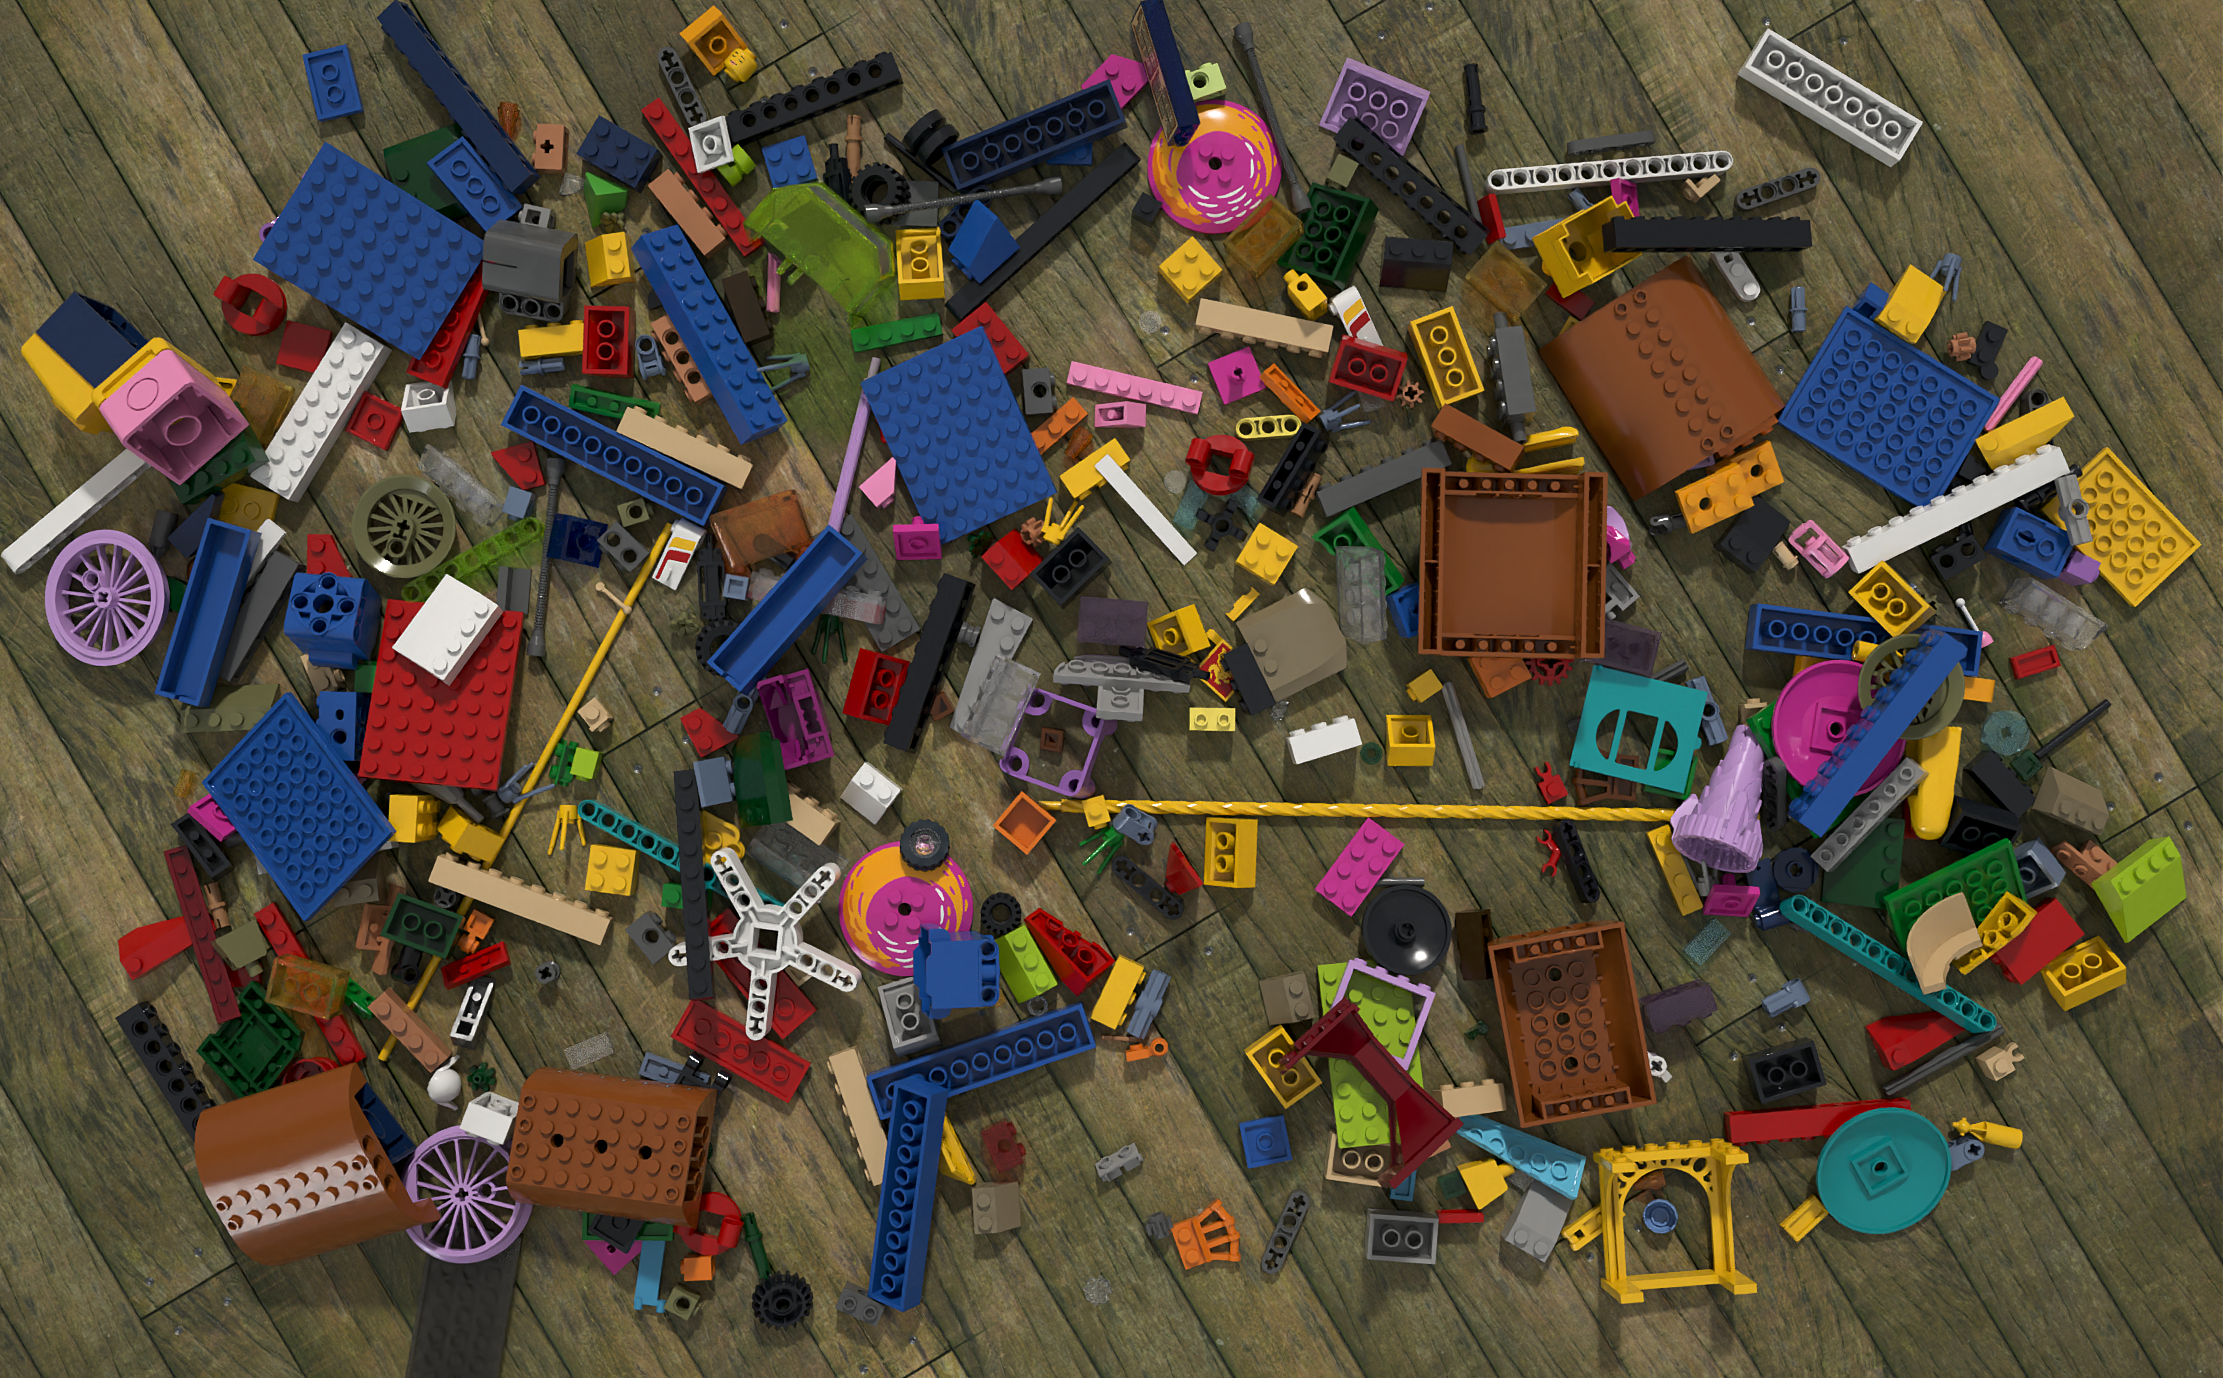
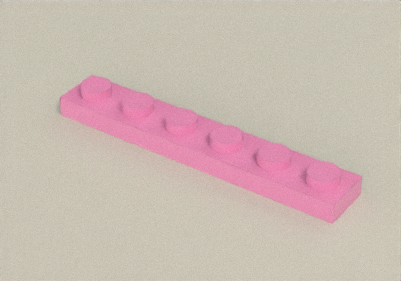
[1067,361,1203,415]

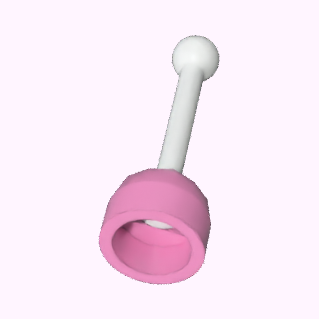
[1955,598,1994,648]

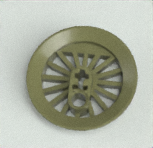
[352,474,456,578]
[1857,634,1965,740]

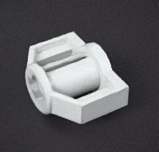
[1647,1051,1672,1083]

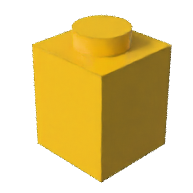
[1406,669,1443,703]

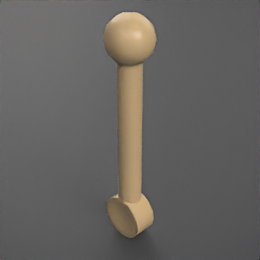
[477,313,489,346]
[596,582,632,614]

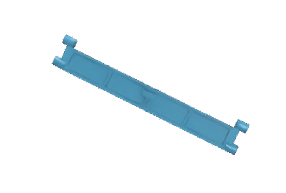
[634,1241,666,1313]

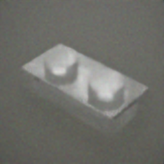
[564,1031,616,1070]

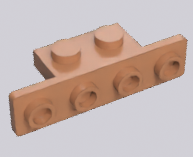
[2049,839,2118,890]
[355,883,405,976]

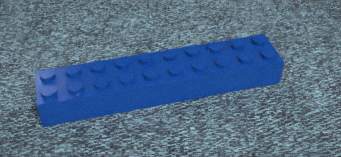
[631,224,788,445]
[501,385,728,528]
[1745,603,1983,677]
[1787,629,1968,837]
[866,1001,1096,1120]
[868,1076,948,1312]

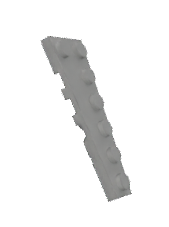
[950,598,1033,738]

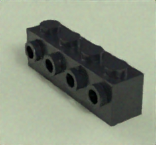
[1257,422,1330,517]

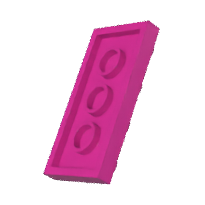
[1314,817,1405,917]

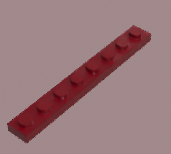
[163,845,242,1024]

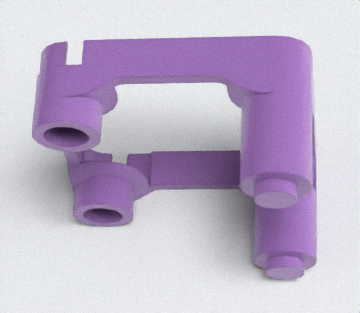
[999,688,1118,799]

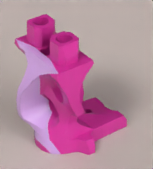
[1606,506,1636,570]

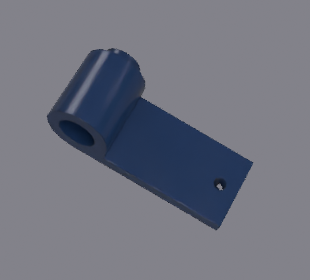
[1745,858,1790,931]

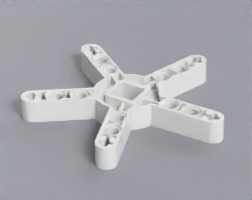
[668,847,862,1040]

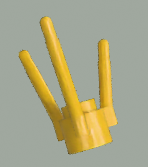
[1041,498,1084,546]
[548,805,586,855]

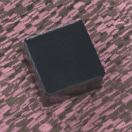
[1955,454,1989,484]

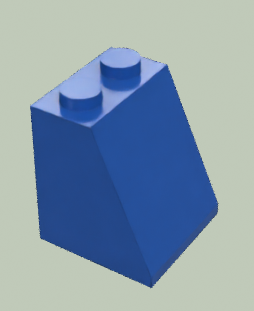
[948,199,1020,283]

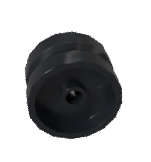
[902,109,960,168]

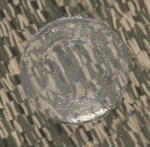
[1139,311,1161,334]

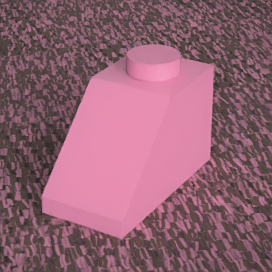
[1095,401,1146,428]
[859,457,898,509]

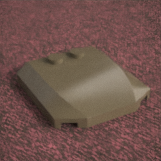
[1235,588,1347,703]

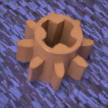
[1947,332,1976,361]
[1395,380,1424,409]
[1020,517,1045,547]

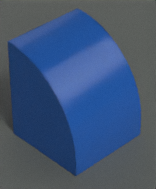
[1852,282,1889,321]

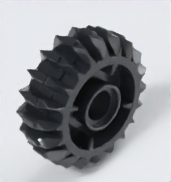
[752,1270,813,1331]

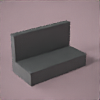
[496,566,532,614]

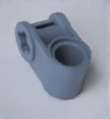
[635,335,667,380]
[1112,804,1158,845]
[1947,1135,1985,1171]

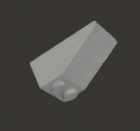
[878,976,941,1057]
[1501,1178,1573,1263]

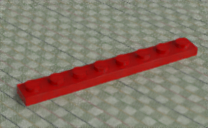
[641,98,763,258]
[254,902,367,1066]

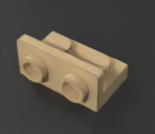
[300,654,345,697]

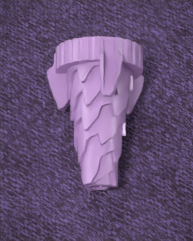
[1670,725,1768,873]

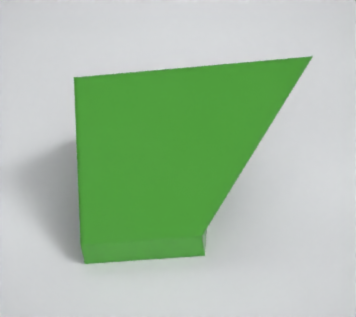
[584,171,629,229]

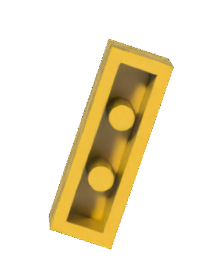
[518,320,584,360]
[1059,438,1130,501]
[1091,954,1146,1029]

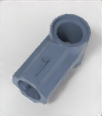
[1761,978,1810,1018]

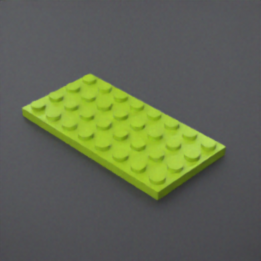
[1317,960,1424,1148]

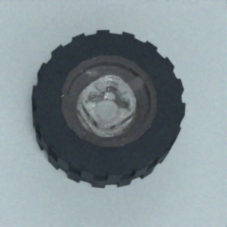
[900,819,950,872]

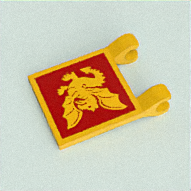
[1184,629,1234,702]

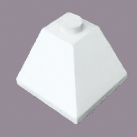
[688,116,734,173]

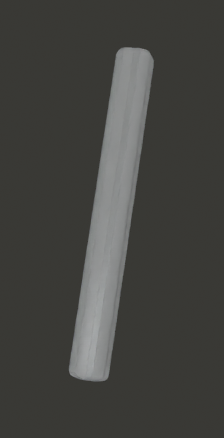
[1442,681,1485,790]

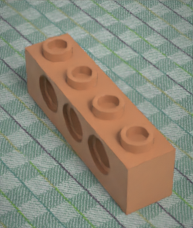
[651,314,714,405]

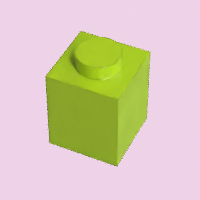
[570,747,604,782]

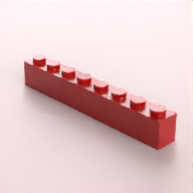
[1724,1097,1911,1146]

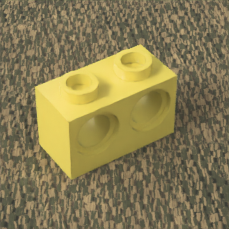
[1189,708,1235,731]

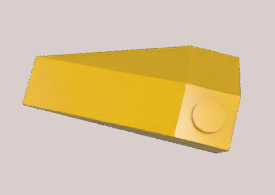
[1975,397,2075,473]
[1951,891,2037,975]

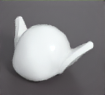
[427,1055,461,1110]

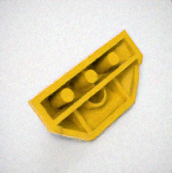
[938,1111,976,1185]

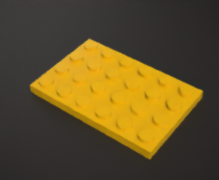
[2038,447,2202,607]

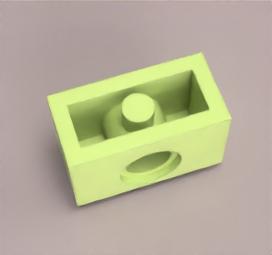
[1174,63,1226,108]

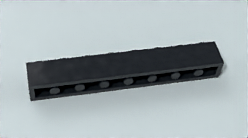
[883,573,976,754]

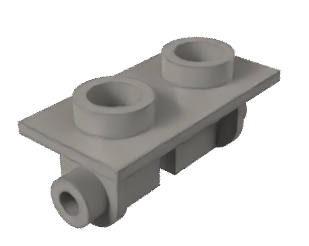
[1095,1143,1144,1182]

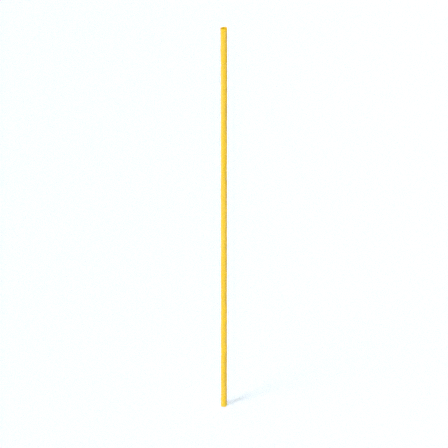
[378,522,672,1061]

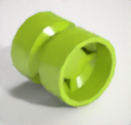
[716,144,757,187]

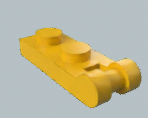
[1560,1202,1625,1251]

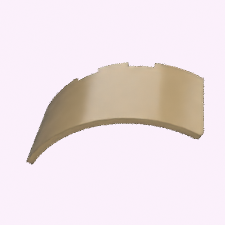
[1907,892,1983,995]

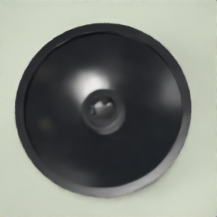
[1361,885,1452,976]

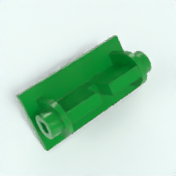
[549,739,579,787]
[334,977,376,1021]

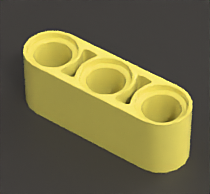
[1235,415,1301,441]

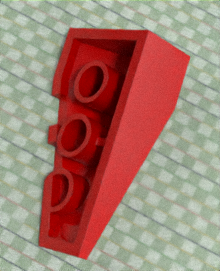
[1164,841,1203,895]
[1024,908,1115,997]
[118,911,220,980]
[1865,1011,1966,1071]

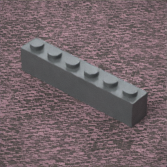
[1315,438,1452,519]
[219,551,306,682]

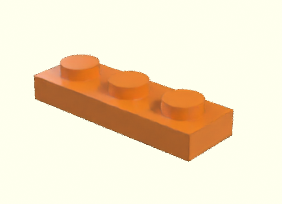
[1259,363,1321,424]
[1031,397,1088,455]
[1713,415,1778,460]

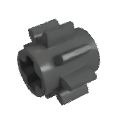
[1145,1211,1174,1239]

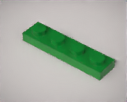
[850,312,943,353]
[568,384,662,419]

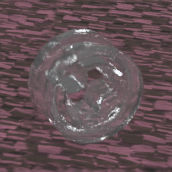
[1028,995,1048,1016]

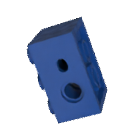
[1983,507,2073,580]
[1385,580,1419,638]
[316,691,371,761]

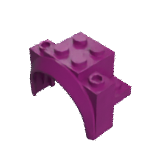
[757,669,835,770]

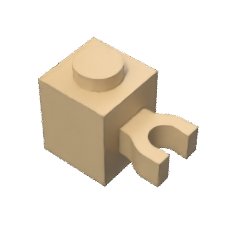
[1975,1042,2024,1081]

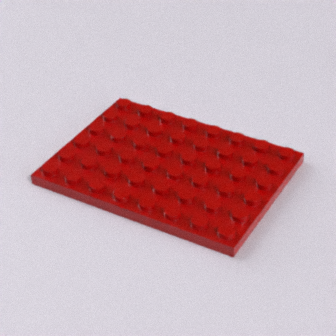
[358,599,525,791]

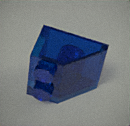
[546,513,608,568]

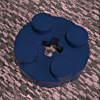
[1772,847,1819,893]

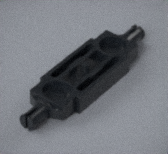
[823,143,855,244]
[697,534,728,622]
[1119,646,1210,682]

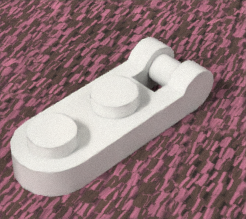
[1710,252,1760,302]

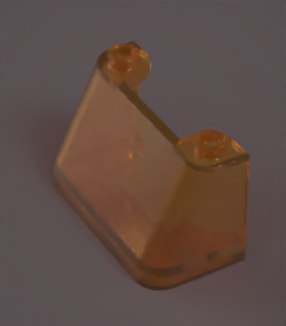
[709,489,815,575]

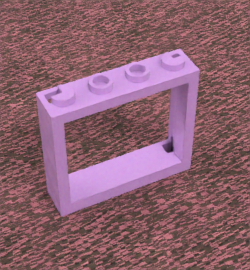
[1329,958,1436,1071]

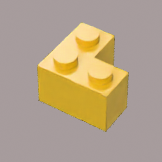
[436,806,504,862]

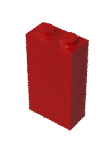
[1989,897,2085,985]

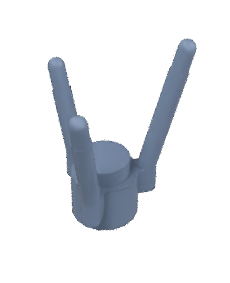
[1929,253,1962,302]
[757,352,810,392]
[1319,390,1371,433]
[497,762,556,804]

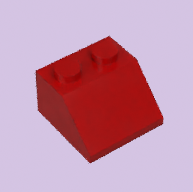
[981,528,1044,591]

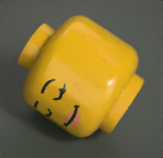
[724,48,758,83]

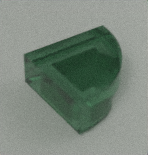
[1464,1020,1490,1040]

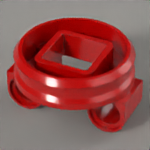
[213,273,287,336]
[1185,435,1255,496]
[673,1192,744,1256]

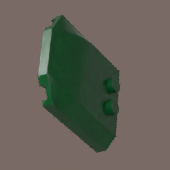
[383,123,485,222]
[732,731,793,828]
[196,981,306,1098]

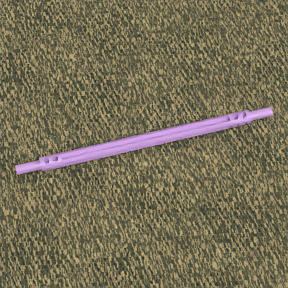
[828,357,881,533]

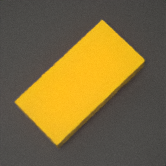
[1780,1194,1829,1243]

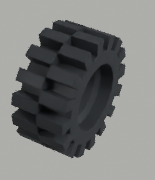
[980,892,1022,934]

